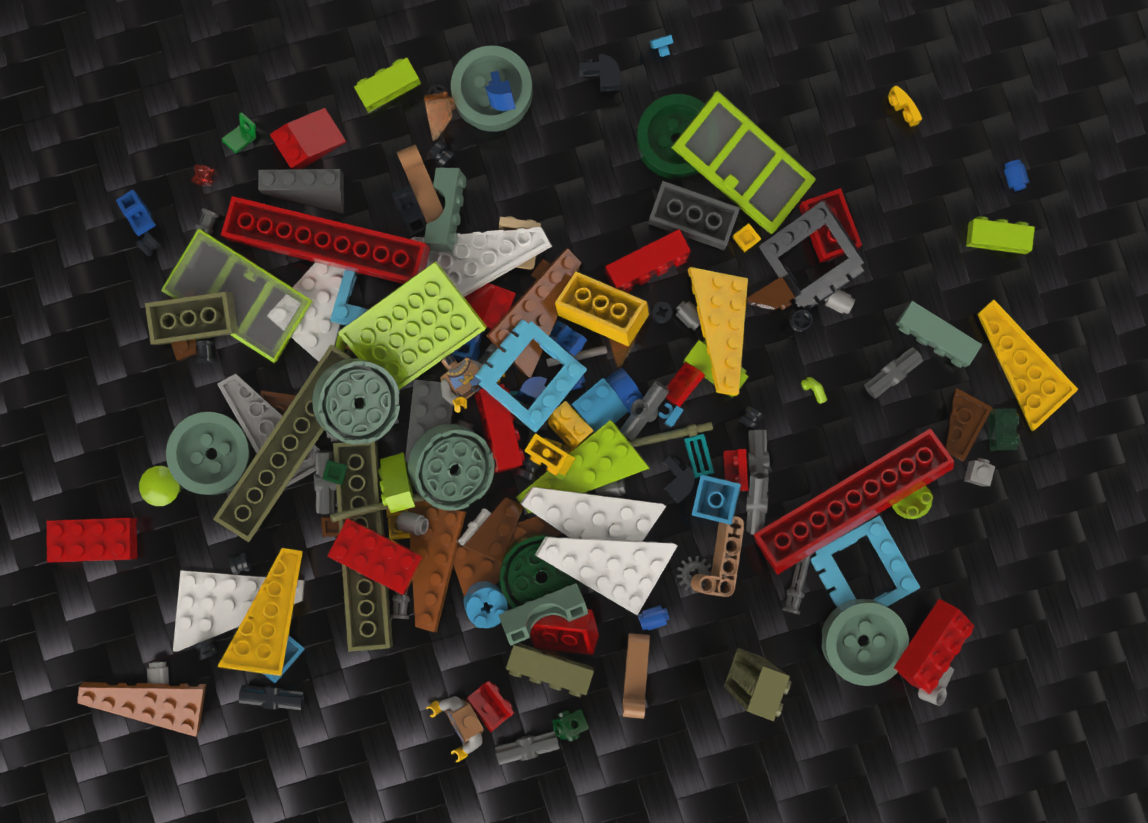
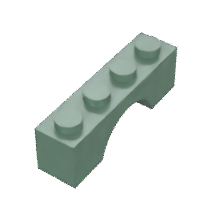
[424,168,466,252]
[498,583,588,646]

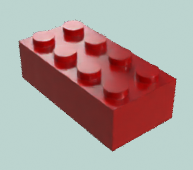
[605,229,691,293]
[474,384,525,473]
[47,518,137,562]
[327,519,424,595]
[894,599,974,695]

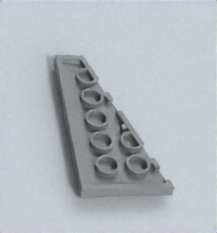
[217,374,320,486]

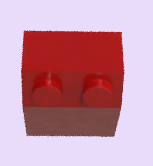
[270,108,346,170]
[464,284,517,330]
[530,609,599,655]

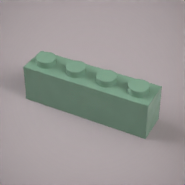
[896,301,982,368]

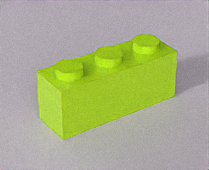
[354,58,421,113]
[966,217,1035,254]
[683,340,749,398]
[378,453,415,513]

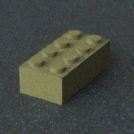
[145,292,239,345]
[506,643,594,697]

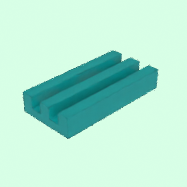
[684,434,714,478]

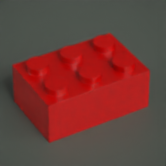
[799,188,862,263]

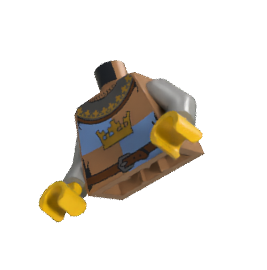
[440,354,505,413]
[426,696,484,762]

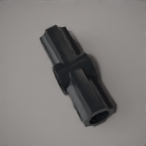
[239,685,304,710]

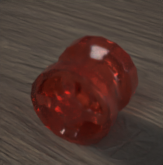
[191,165,215,186]

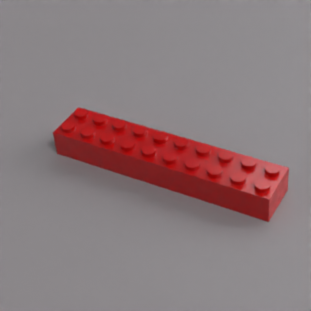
[221,196,431,284]
[754,428,954,575]

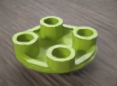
[139,466,181,506]
[892,486,933,519]

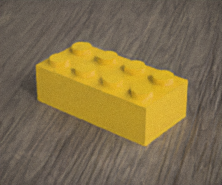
[555,272,649,346]

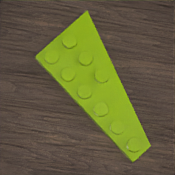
[516,420,650,513]

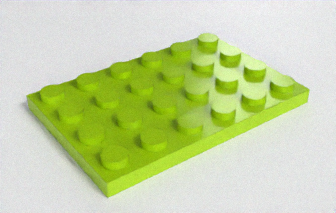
[338,261,487,390]

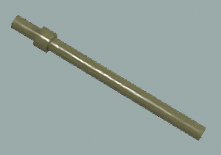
[628,422,713,447]
[330,493,425,522]

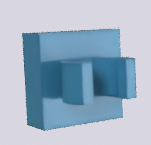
[649,35,673,57]
[658,403,683,428]

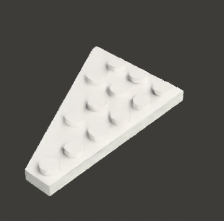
[411,227,552,297]
[267,262,345,361]
[520,487,666,541]
[535,537,677,615]
[173,570,305,652]

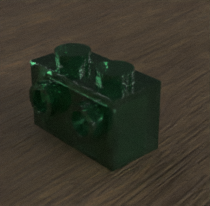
[989,409,1020,451]

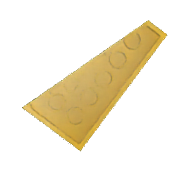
[688,267,748,396]
[977,300,1078,431]
[218,548,303,676]

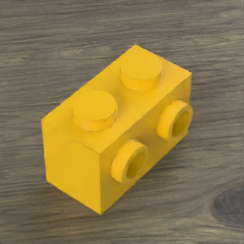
[547,401,594,451]
[525,433,576,476]

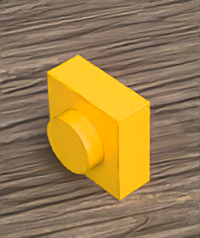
[732,223,761,253]

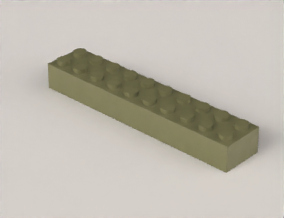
[213,345,352,542]
[333,441,393,652]
[724,648,791,721]

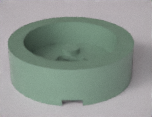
[451,46,533,132]
[312,358,400,445]
[166,412,254,495]
[408,424,495,511]
[821,599,909,686]

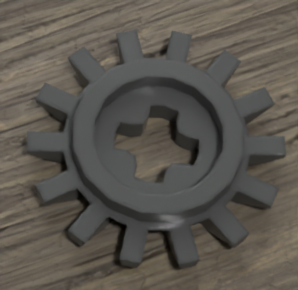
[677,556,712,593]

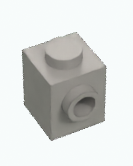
[964,458,995,487]

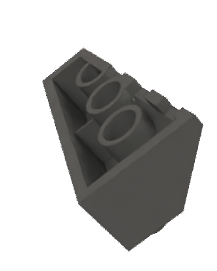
[258,169,344,214]

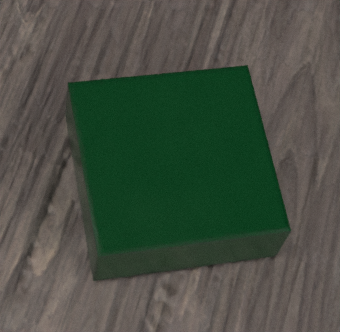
[322,460,348,486]

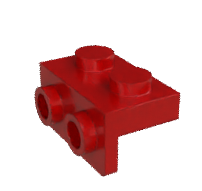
[465,681,514,732]

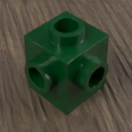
[552,709,589,741]

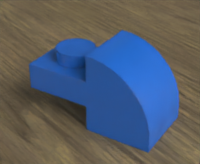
[485,71,516,111]
[116,190,156,236]
[549,321,587,356]
[452,331,484,361]
[605,367,643,414]
[515,377,547,406]

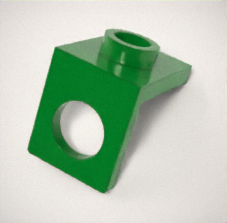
[222,112,256,153]

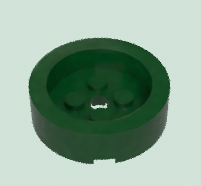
[637,94,719,180]
[498,533,583,608]

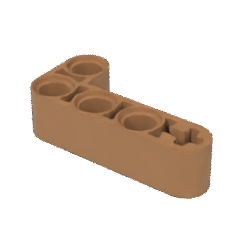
[397,144,444,224]
[691,516,744,597]
[622,633,650,719]

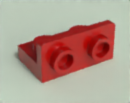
[665,362,705,407]
[723,449,748,491]

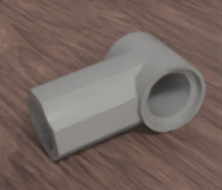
[918,667,954,706]

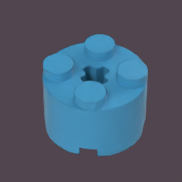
[464,581,508,628]

